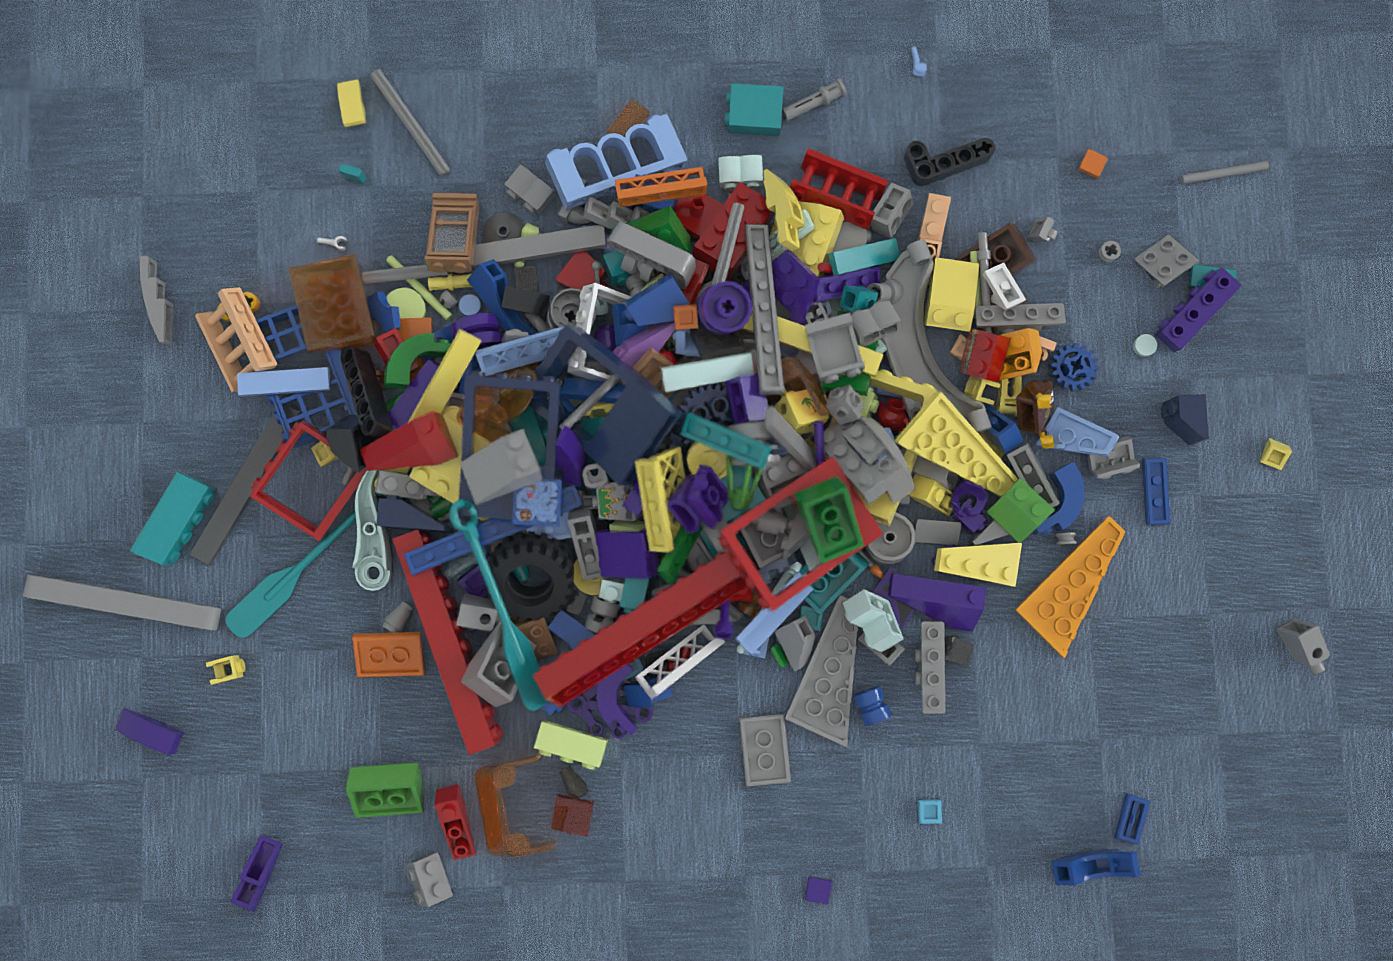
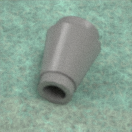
[382,601,413,633]

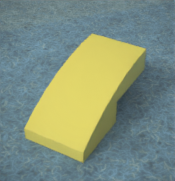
[337,79,366,127]

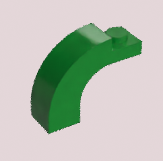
[384,333,451,389]

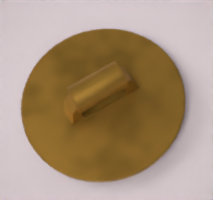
[500,370,537,420]

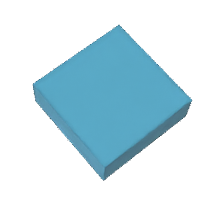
[918,799,942,824]

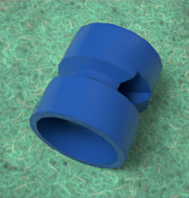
[853,686,892,726]

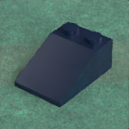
[376,495,455,534]

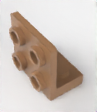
[510,616,558,660]

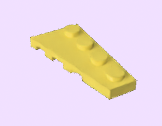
[934,543,1022,587]

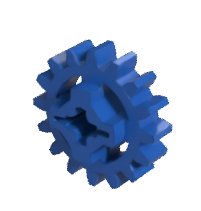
[1049,343,1099,392]

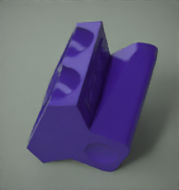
[667,465,728,533]

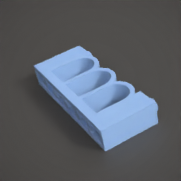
[545,114,688,210]

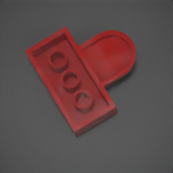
[675,182,774,281]

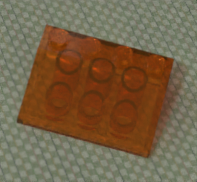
[288,254,377,352]

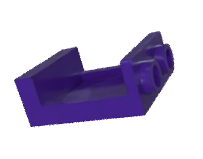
[596,528,659,579]

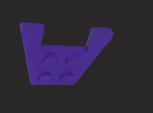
[741,251,821,326]

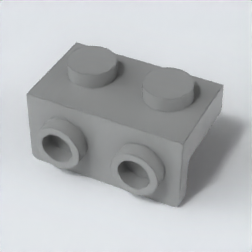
[1087,436,1140,479]
[406,852,453,907]

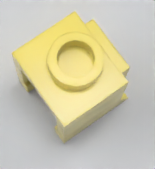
[964,376,1001,405]
[206,655,246,685]

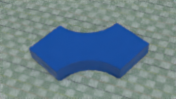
[366,292,401,334]

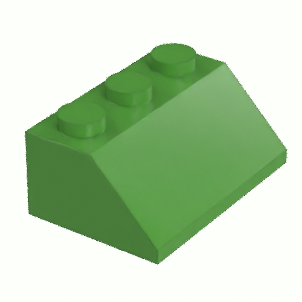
[346,763,424,818]

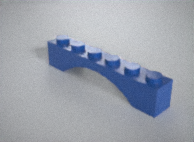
[467,259,569,378]

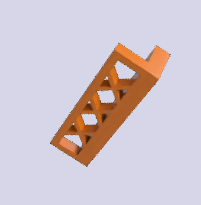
[614,167,707,207]

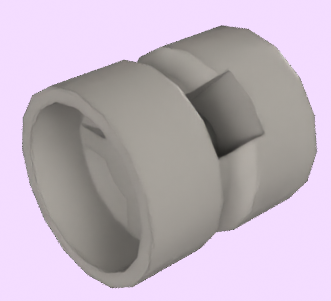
[621,255,658,283]
[584,596,621,633]

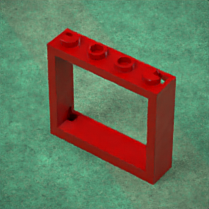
[250,420,367,541]

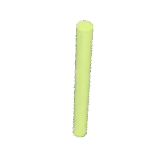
[386,255,453,321]

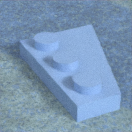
[1036,407,1119,457]

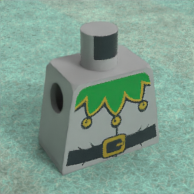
[583,480,636,521]

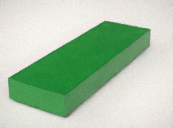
[658,524,703,584]

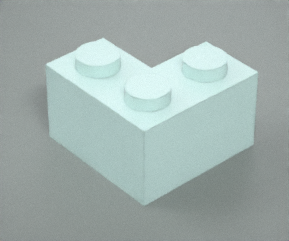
[843,589,904,652]

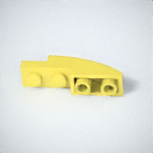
[764,169,805,252]

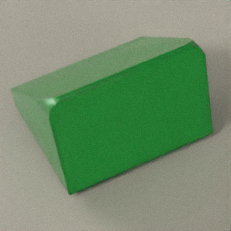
[769,643,789,668]

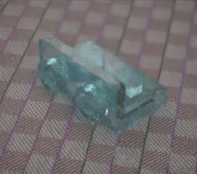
[443,546,489,580]

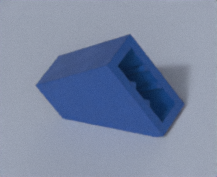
[624,273,690,326]

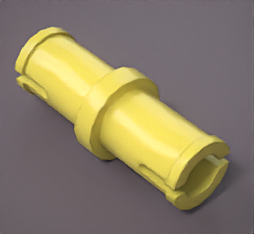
[428,273,473,291]

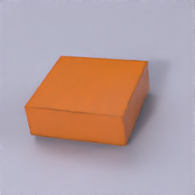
[1078,149,1108,179]
[673,304,698,330]

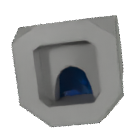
[582,463,610,489]

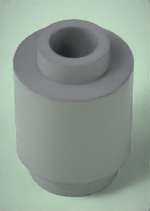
[753,510,788,535]

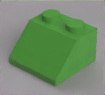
[987,478,1055,543]

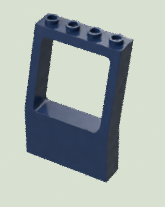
[528,325,682,486]
[457,371,561,520]

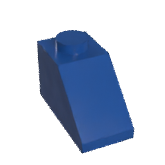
[983,404,1023,455]

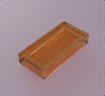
[606,99,650,137]

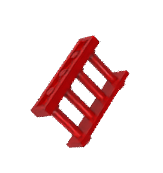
[790,148,889,230]

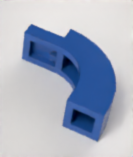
[1032,461,1085,536]
[1051,849,1141,886]

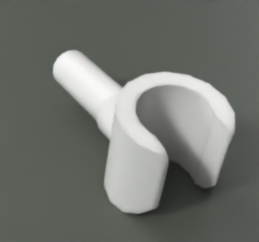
[317,236,348,252]

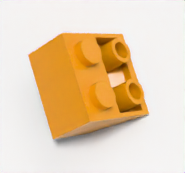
[993,328,1042,382]

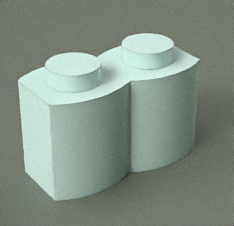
[718,155,763,191]

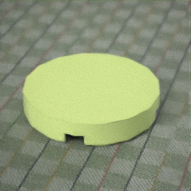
[386,288,427,318]

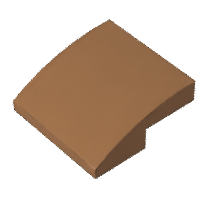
[621,347,676,399]

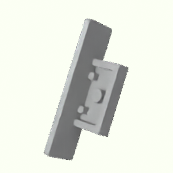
[975,303,1066,335]
[914,622,945,714]

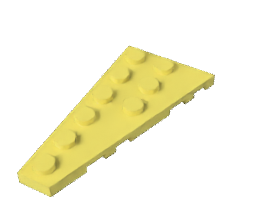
[894,391,1018,497]

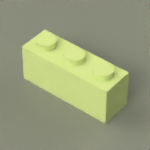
[534,720,608,770]

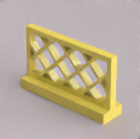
[635,446,685,552]

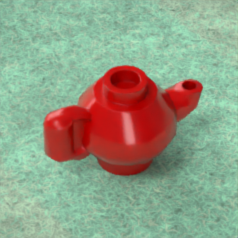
[876,399,910,434]

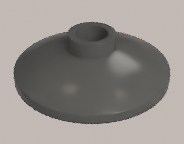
[483,213,525,243]

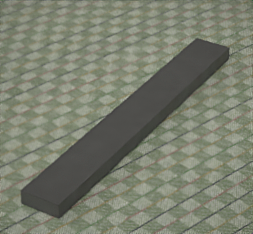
[189,404,301,566]

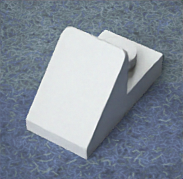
[983,263,1026,310]

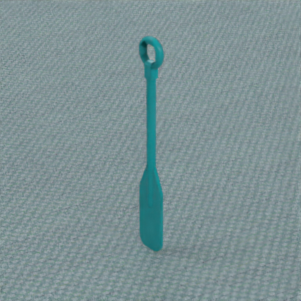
[225,496,387,638]
[449,499,548,711]

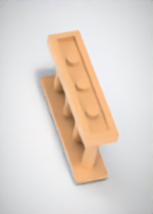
[195,287,278,392]

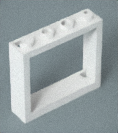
[567,283,631,383]

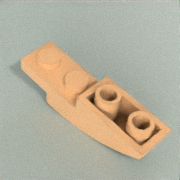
[918,193,951,285]

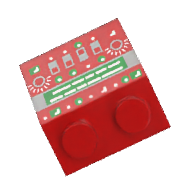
[959,328,1011,382]

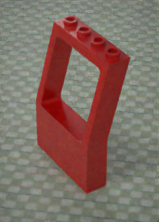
[718,456,883,612]

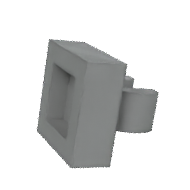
[1027,216,1058,243]

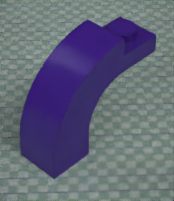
[597,664,638,735]

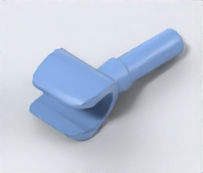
[911,47,927,76]

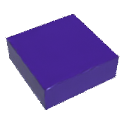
[805,876,832,905]

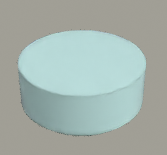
[1133,334,1157,357]

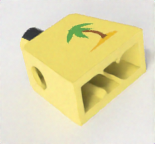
[774,383,829,435]

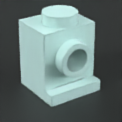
[599,577,625,604]

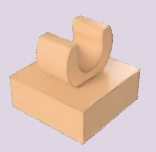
[1040,337,1057,361]

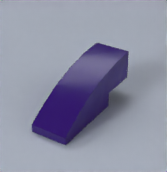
[555,425,588,487]
[115,708,184,755]
[230,835,282,912]

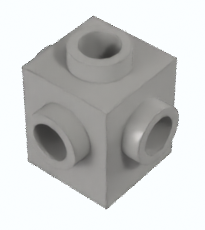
[826,385,864,425]

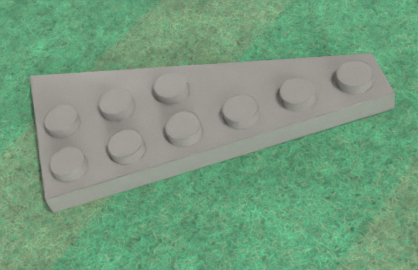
[785,595,858,747]

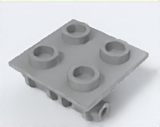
[1134,235,1199,288]

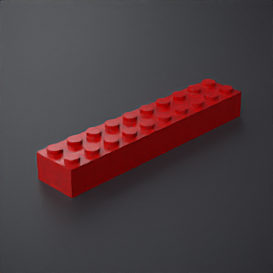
[392,529,503,755]
[533,550,748,707]

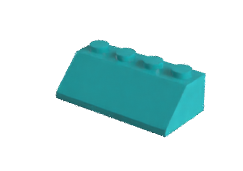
[130,472,217,566]

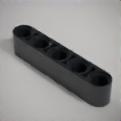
[340,345,392,439]

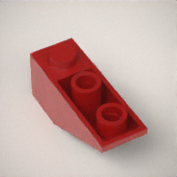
[434,784,476,860]

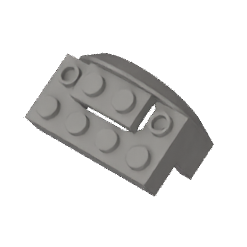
[814,416,915,504]

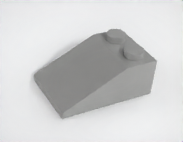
[460,429,543,505]
[461,621,536,707]

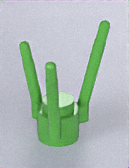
[726,457,763,510]

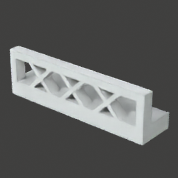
[635,624,725,699]

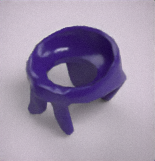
[951,480,988,517]

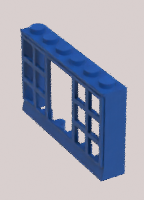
[256,295,357,448]

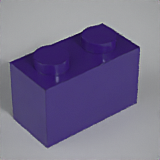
[726,374,769,425]

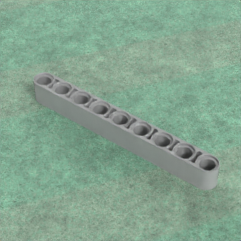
[22,574,222,631]

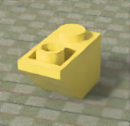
[908,474,953,517]

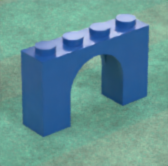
[517,610,597,715]

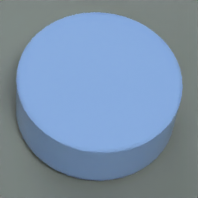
[459,294,482,316]

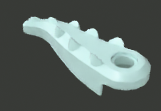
[352,470,392,591]

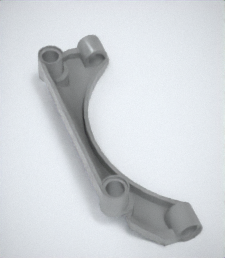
[867,240,992,433]

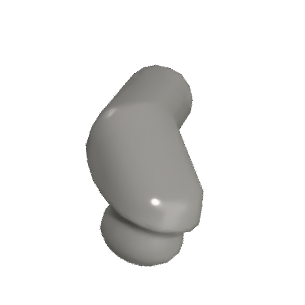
[525,314,549,333]

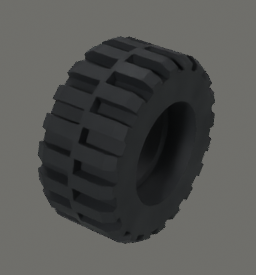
[486,531,574,621]

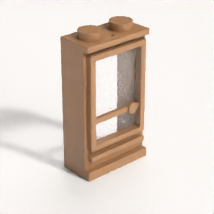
[425,193,480,273]

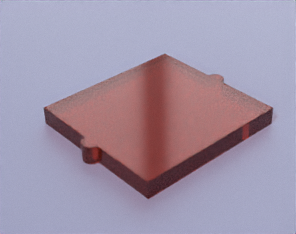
[551,794,594,837]

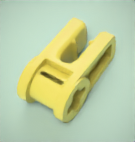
[996,376,1022,417]

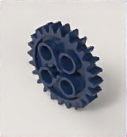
[674,384,735,450]

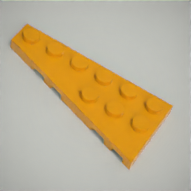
[1014,516,1126,658]

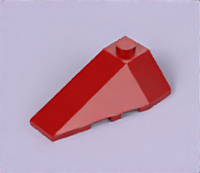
[360,411,459,471]

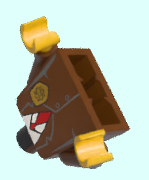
[1016,380,1055,449]

